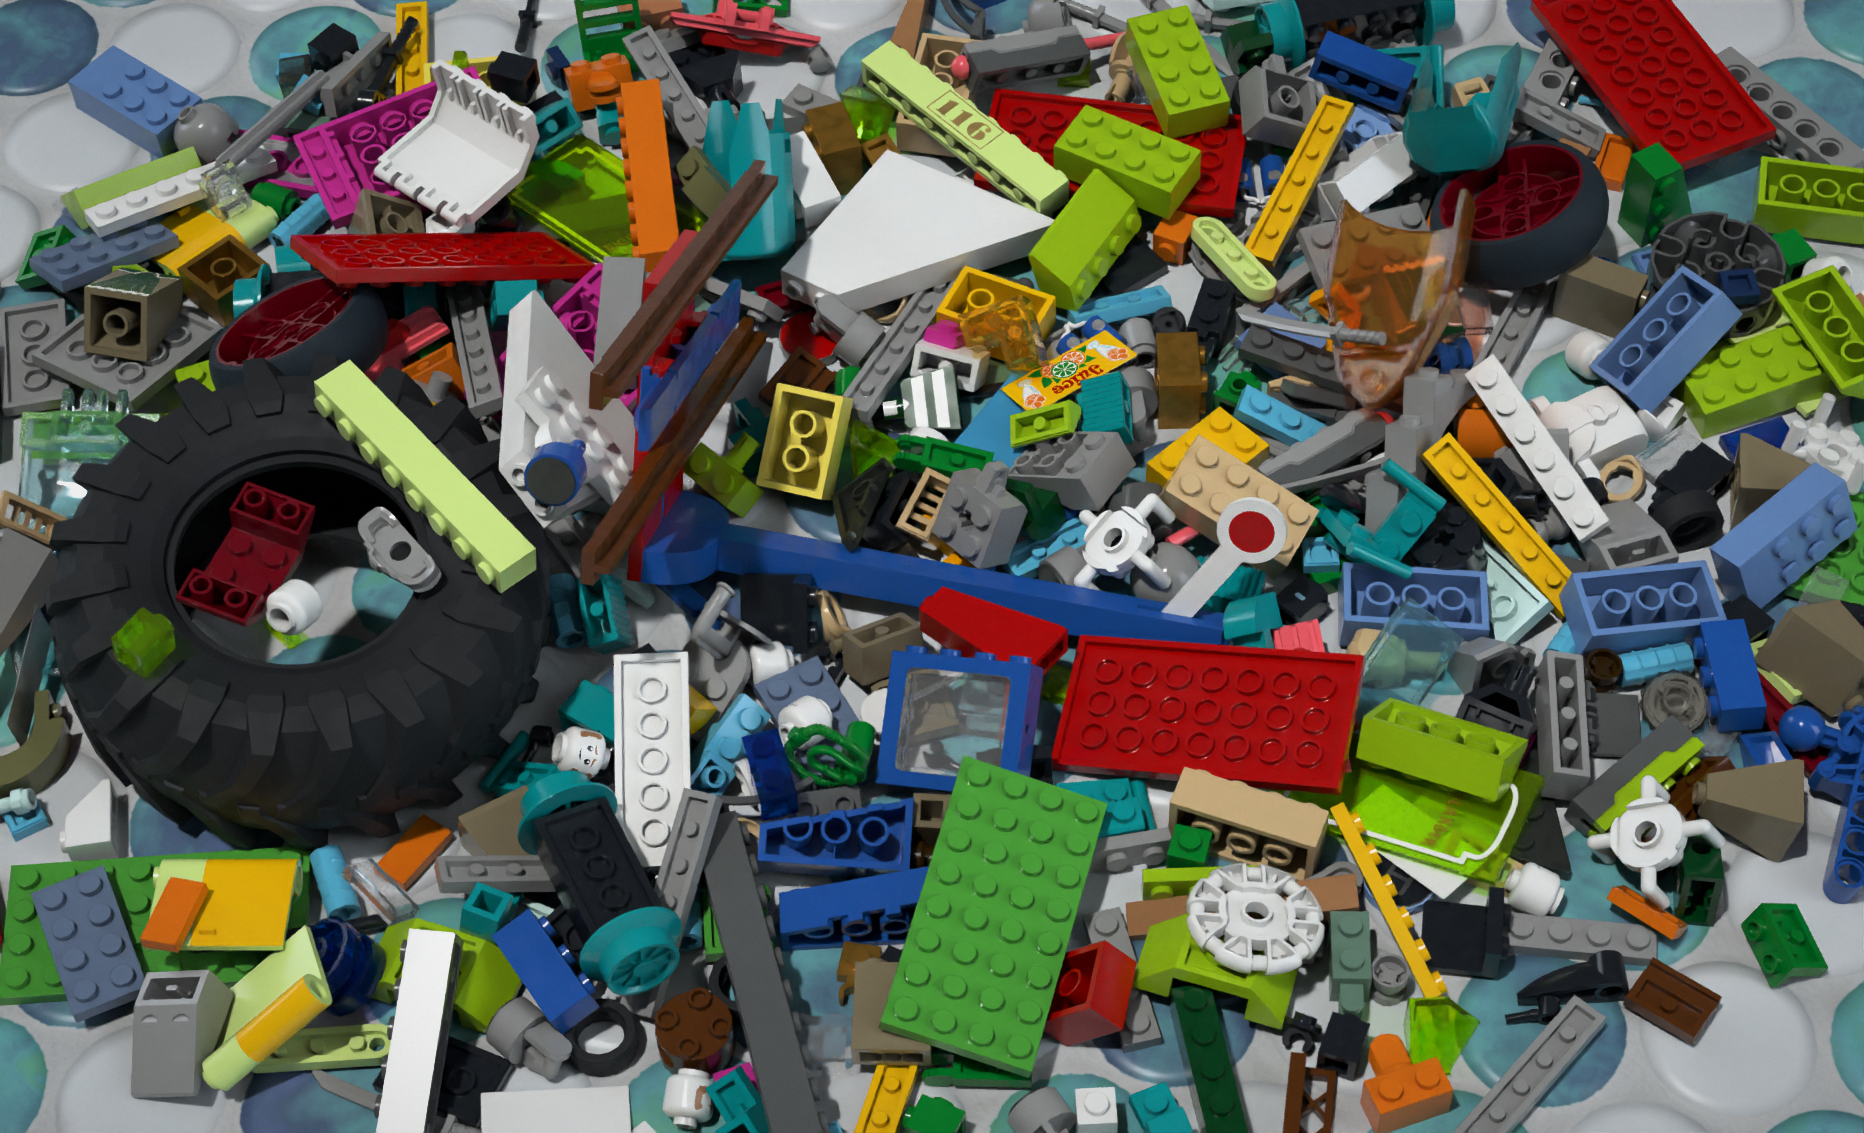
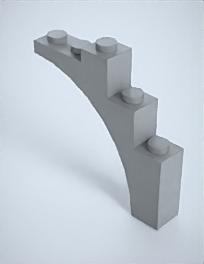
[1365,367,1478,558]

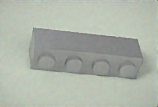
[593,256,651,389]
[1534,650,1591,801]

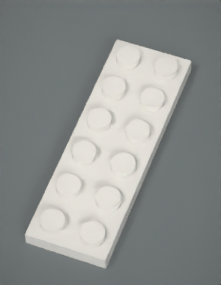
[614,651,691,871]

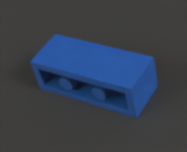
[1308,30,1417,113]
[1692,619,1767,732]
[491,908,600,1035]

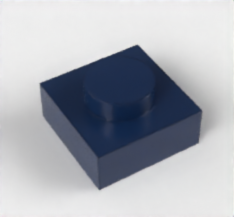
[545,45,571,91]
[1717,268,1761,305]

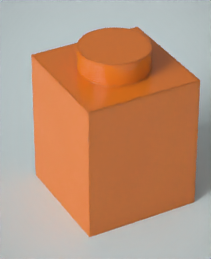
[1153,210,1199,266]

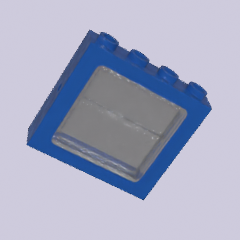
[875,645,1043,793]

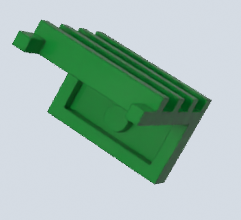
[574,0,642,73]

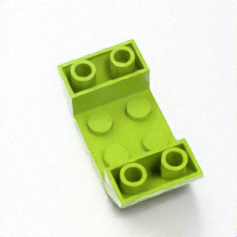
[1132,913,1299,1030]
[355,918,523,1033]

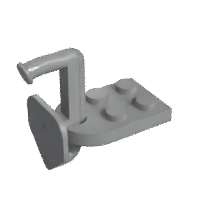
[681,582,772,742]

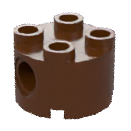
[655,987,736,1079]

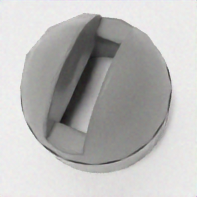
[807,45,834,73]

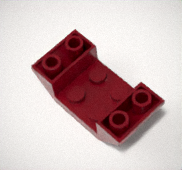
[175,482,316,627]

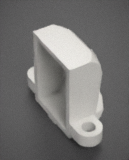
[1528,385,1649,480]

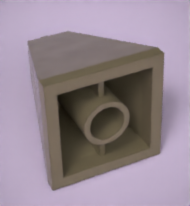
[347,188,425,234]
[1730,433,1811,531]
[1692,759,1804,862]
[457,785,545,900]

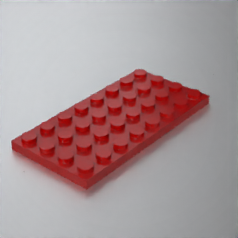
[1530,0,1777,171]
[974,88,1247,218]
[290,232,595,288]
[1052,635,1366,795]

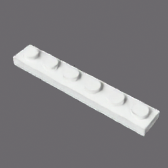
[84,145,278,238]
[1464,354,1612,543]

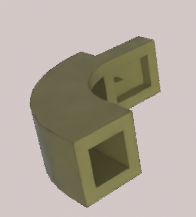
[672,145,731,218]
[0,690,72,799]

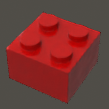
[1044,940,1137,1047]

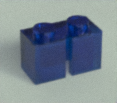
[741,728,799,822]

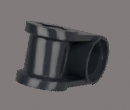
[481,195,525,232]

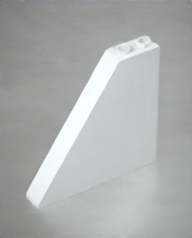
[781,149,1055,313]
[498,289,635,528]

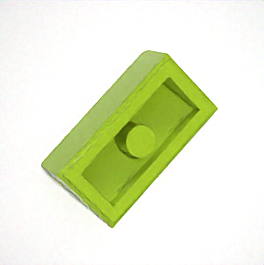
[1010,400,1081,449]

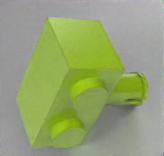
[684,431,764,518]

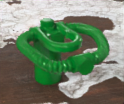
[783,721,876,787]

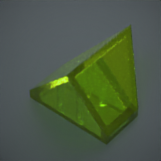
[840,85,896,144]
[848,418,900,479]
[1403,997,1481,1075]

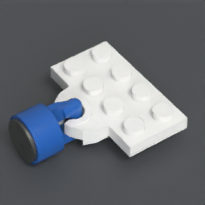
[515,365,634,506]

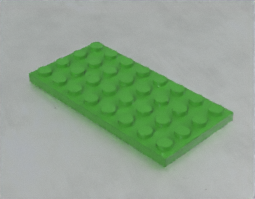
[878,755,1108,1078]
[0,846,312,1006]

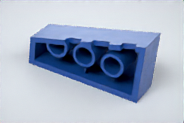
[757,797,914,878]
[779,866,928,951]

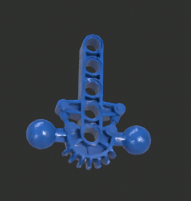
[1778,705,1864,904]

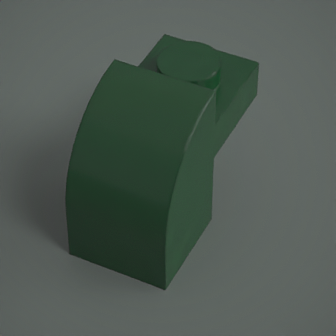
[1220,19,1274,75]
[1005,478,1067,541]

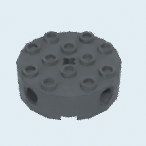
[1646,211,1787,341]

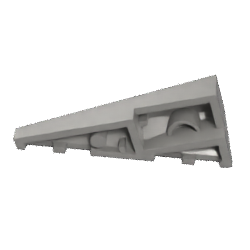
[0,528,58,657]

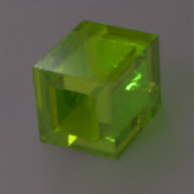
[110,607,176,678]

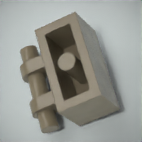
[829,612,923,686]

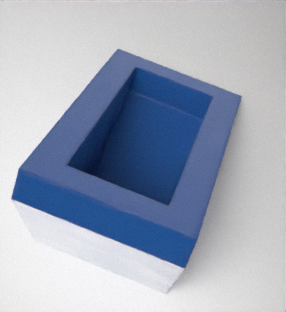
[1739,731,1793,767]

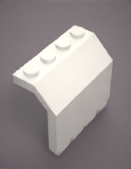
[374,59,540,227]

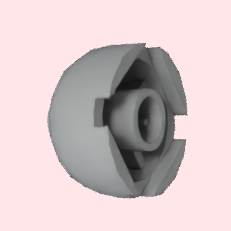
[1022,0,1073,33]
[173,103,239,165]
[1130,542,1201,603]

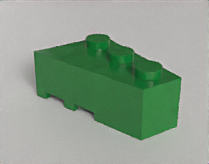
[1617,142,1692,248]

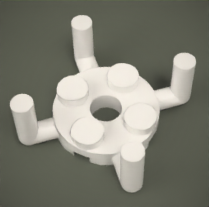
[1781,393,1864,495]
[1074,493,1175,591]
[1587,775,1725,909]

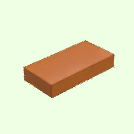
[1595,133,1635,192]
[375,814,453,891]
[140,877,209,953]
[1606,885,1688,940]

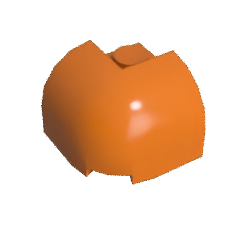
[1454,394,1514,458]

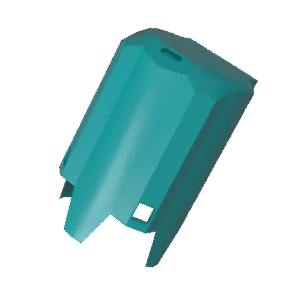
[1402,42,1522,176]
[703,99,796,261]

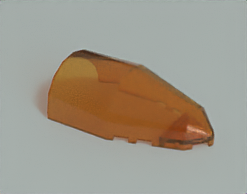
[1323,189,1476,410]

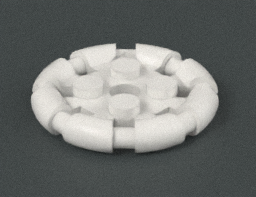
[1186,863,1325,976]

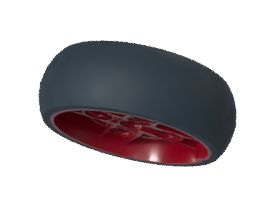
[1430,140,1609,290]
[209,274,389,390]

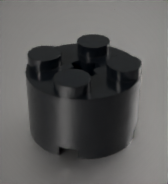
[1410,506,1487,571]

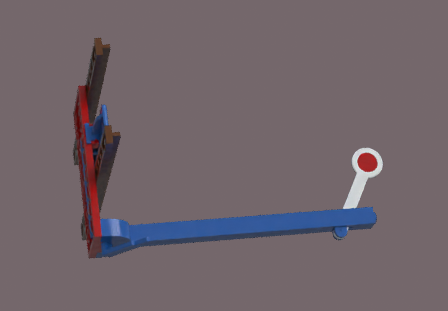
[580,159,1287,645]

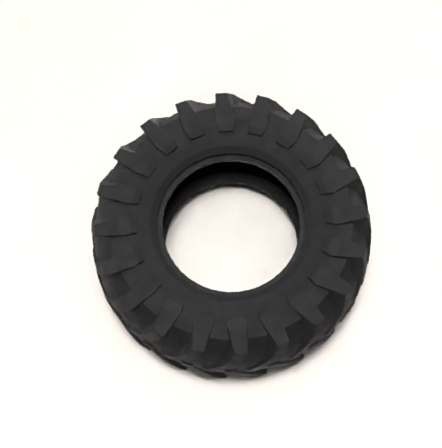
[45,354,550,852]

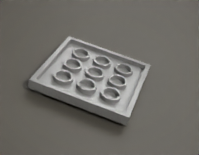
[31,308,224,412]

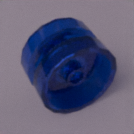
[310,916,386,1017]

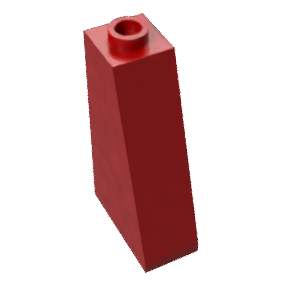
[919,586,1068,690]

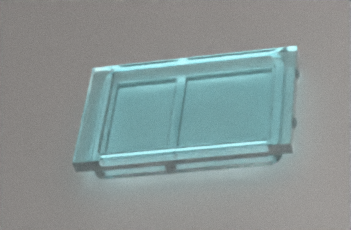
[1358,597,1464,713]

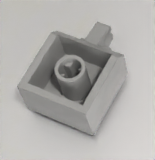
[1238,54,1317,150]
[931,460,1028,570]

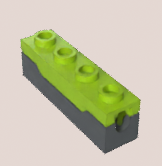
[1564,714,1705,838]

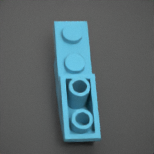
[691,693,771,795]

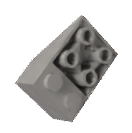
[1008,431,1136,511]
[1570,498,1679,571]
[131,970,234,1098]

